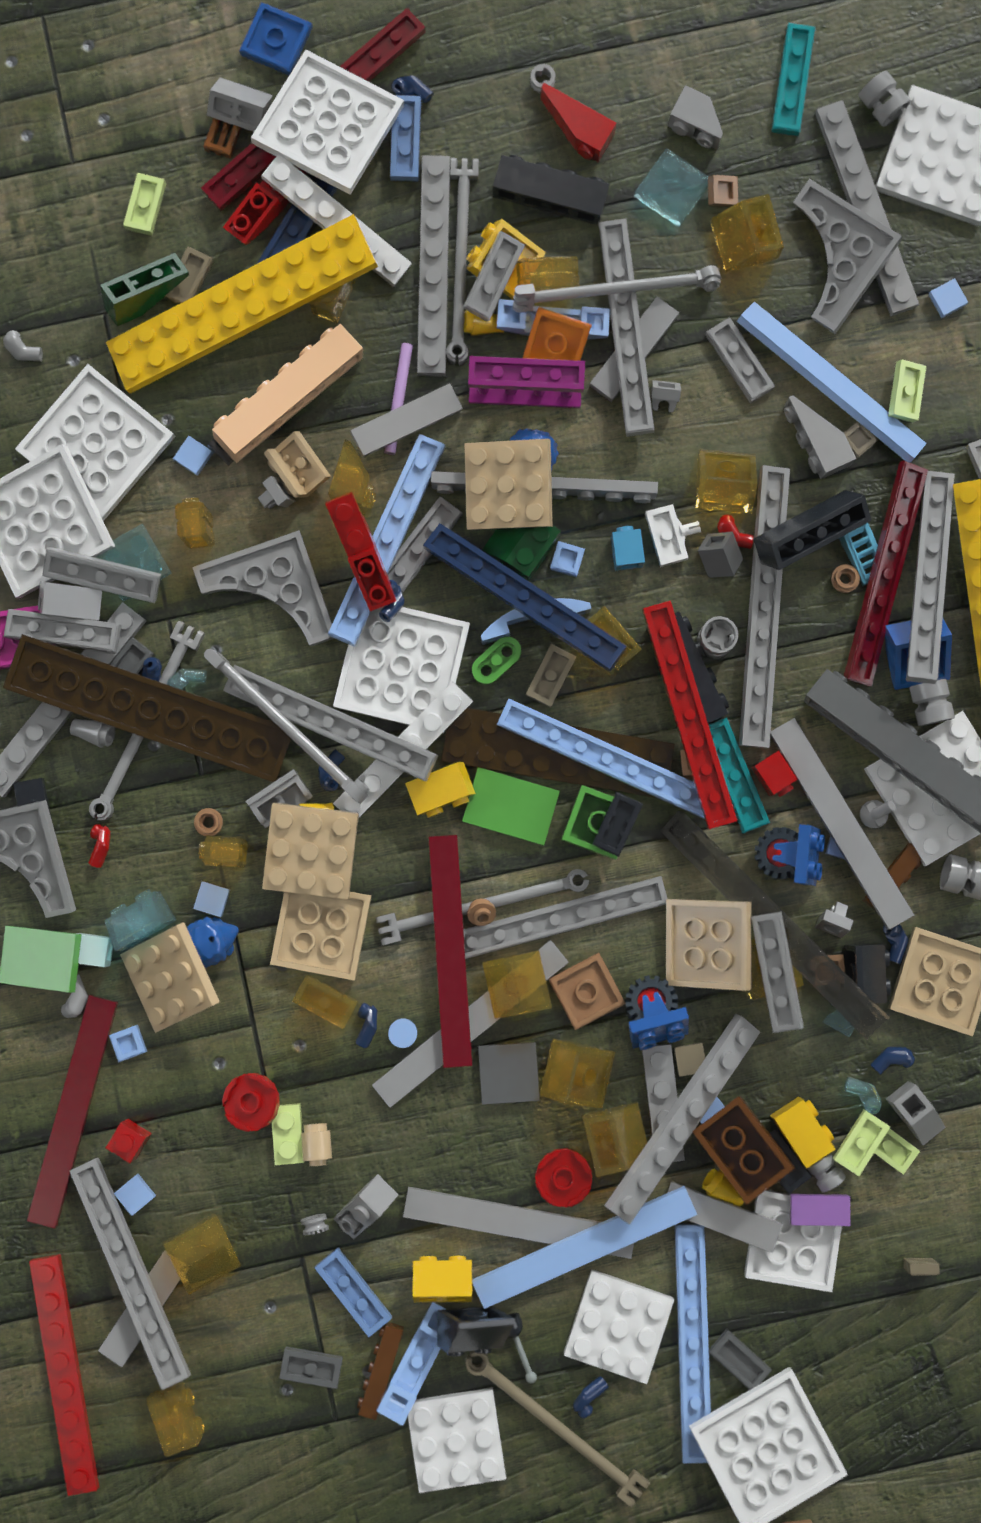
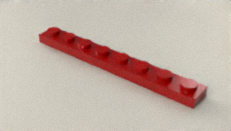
[642,600,737,830]
[29,1254,99,1496]

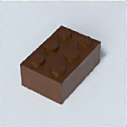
[692,1096,795,1205]

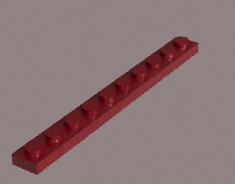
[201,8,426,212]

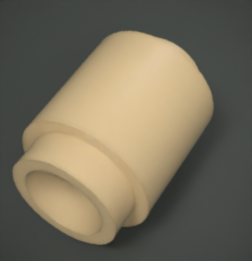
[301,1123,332,1166]

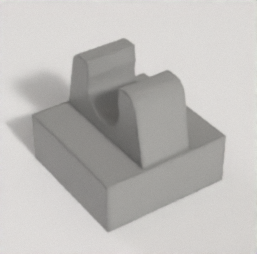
[651,380,681,412]
[258,476,295,509]
[815,902,853,938]

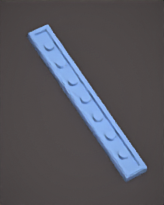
[737,302,926,463]
[328,434,445,647]
[497,699,705,819]
[472,1186,697,1309]
[674,1223,711,1463]

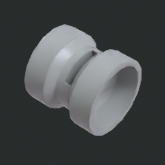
[806,1153,846,1192]

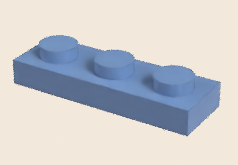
[390,95,421,181]
[315,1247,392,1337]

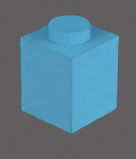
[611,526,645,571]

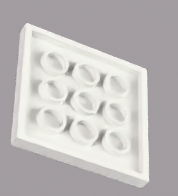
[251,50,404,195]
[875,85,981,226]
[15,364,175,521]
[0,444,115,598]
[333,606,470,734]
[864,711,981,866]
[689,1367,848,1523]

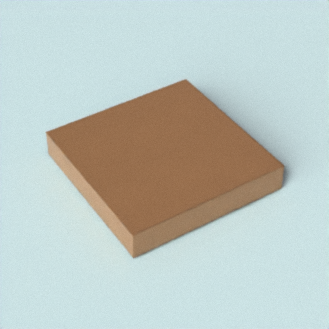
[548,952,626,1030]

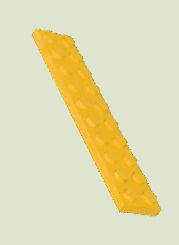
[106,214,378,394]

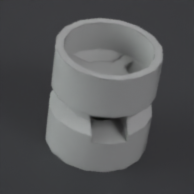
[858,70,911,127]
[697,616,738,658]
[909,679,955,726]
[940,854,981,900]

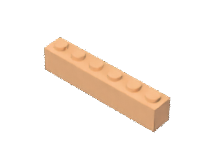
[212,324,363,463]

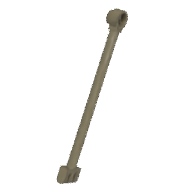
[466,1350,650,1507]

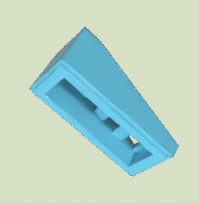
[839,523,878,586]

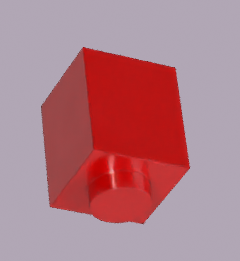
[751,751,798,797]
[106,1119,152,1163]

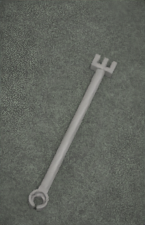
[446,158,479,365]
[512,265,722,312]
[89,621,205,821]
[204,649,370,804]
[375,869,589,945]

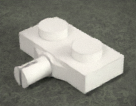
[645,504,701,567]

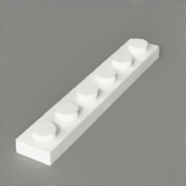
[261,155,412,287]
[333,681,473,817]

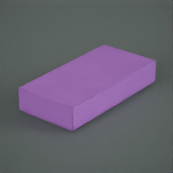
[790,1194,850,1226]

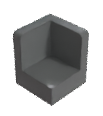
[698,532,743,578]

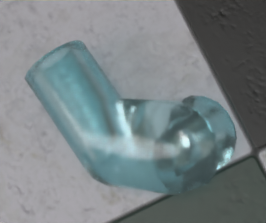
[167,669,207,690]
[844,1077,882,1114]

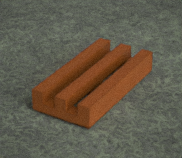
[203,118,242,159]

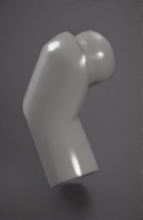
[3,330,43,361]
[61,975,88,1018]

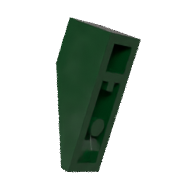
[100,253,189,327]

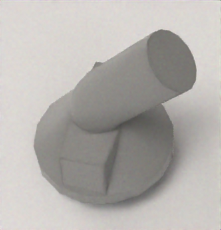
[860,800,896,828]

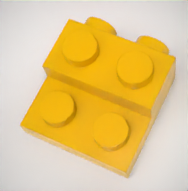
[466,219,546,300]

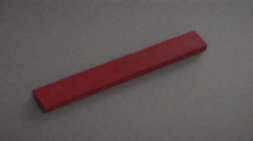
[844,461,928,687]
[429,835,472,1068]
[27,995,118,1228]

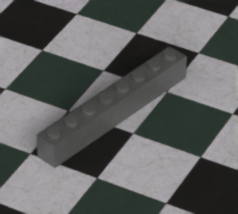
[804,669,981,833]

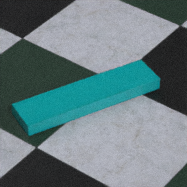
[771,23,815,136]
[708,718,770,833]

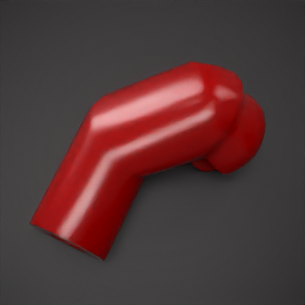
[717,515,754,549]
[88,824,111,868]

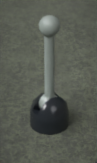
[508,1313,537,1384]

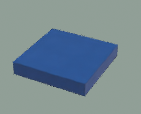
[239,2,313,75]

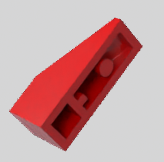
[541,83,616,162]

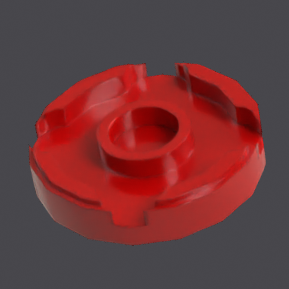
[222,1073,280,1132]
[535,1148,592,1207]

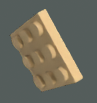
[465,439,553,530]
[262,803,359,899]
[270,892,372,981]
[666,899,751,991]
[120,922,220,1033]
[888,927,981,1036]

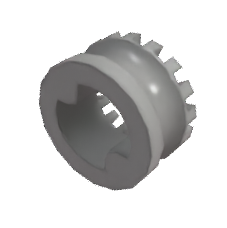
[530,64,555,93]
[301,1214,329,1235]

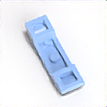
[497,299,610,339]
[481,598,591,645]
[377,1302,445,1426]

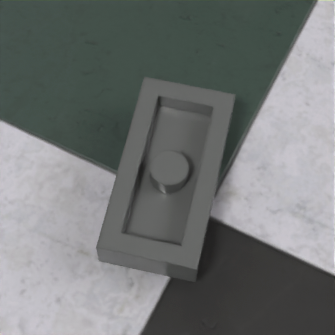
[279,1346,343,1389]

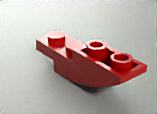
[223,166,308,245]
[325,492,396,611]

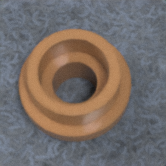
[831,564,860,593]
[194,808,223,837]
[467,898,496,926]

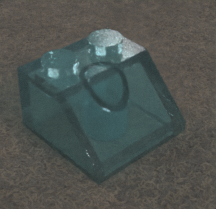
[105,889,177,951]

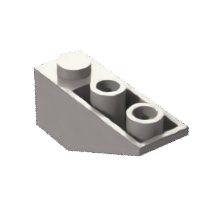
[784,396,856,479]

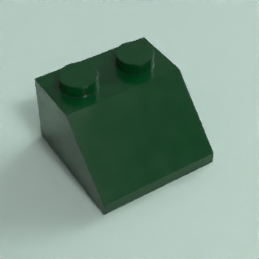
[482,526,561,581]

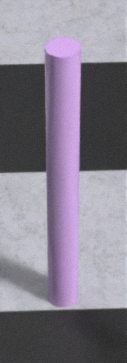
[384,343,413,455]

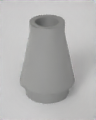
[70,718,115,748]

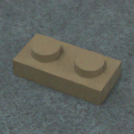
[526,644,576,708]

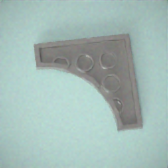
[793,179,902,334]
[192,531,334,647]
[0,800,76,918]

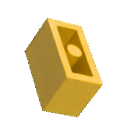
[405,762,476,818]
[770,1097,835,1168]
[413,1256,472,1303]

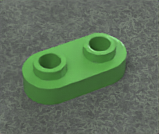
[472,637,521,685]

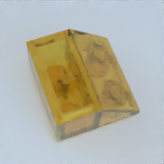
[711,194,784,273]
[581,1102,647,1177]

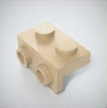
[264,431,331,498]

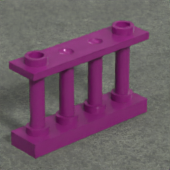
[468,356,585,408]

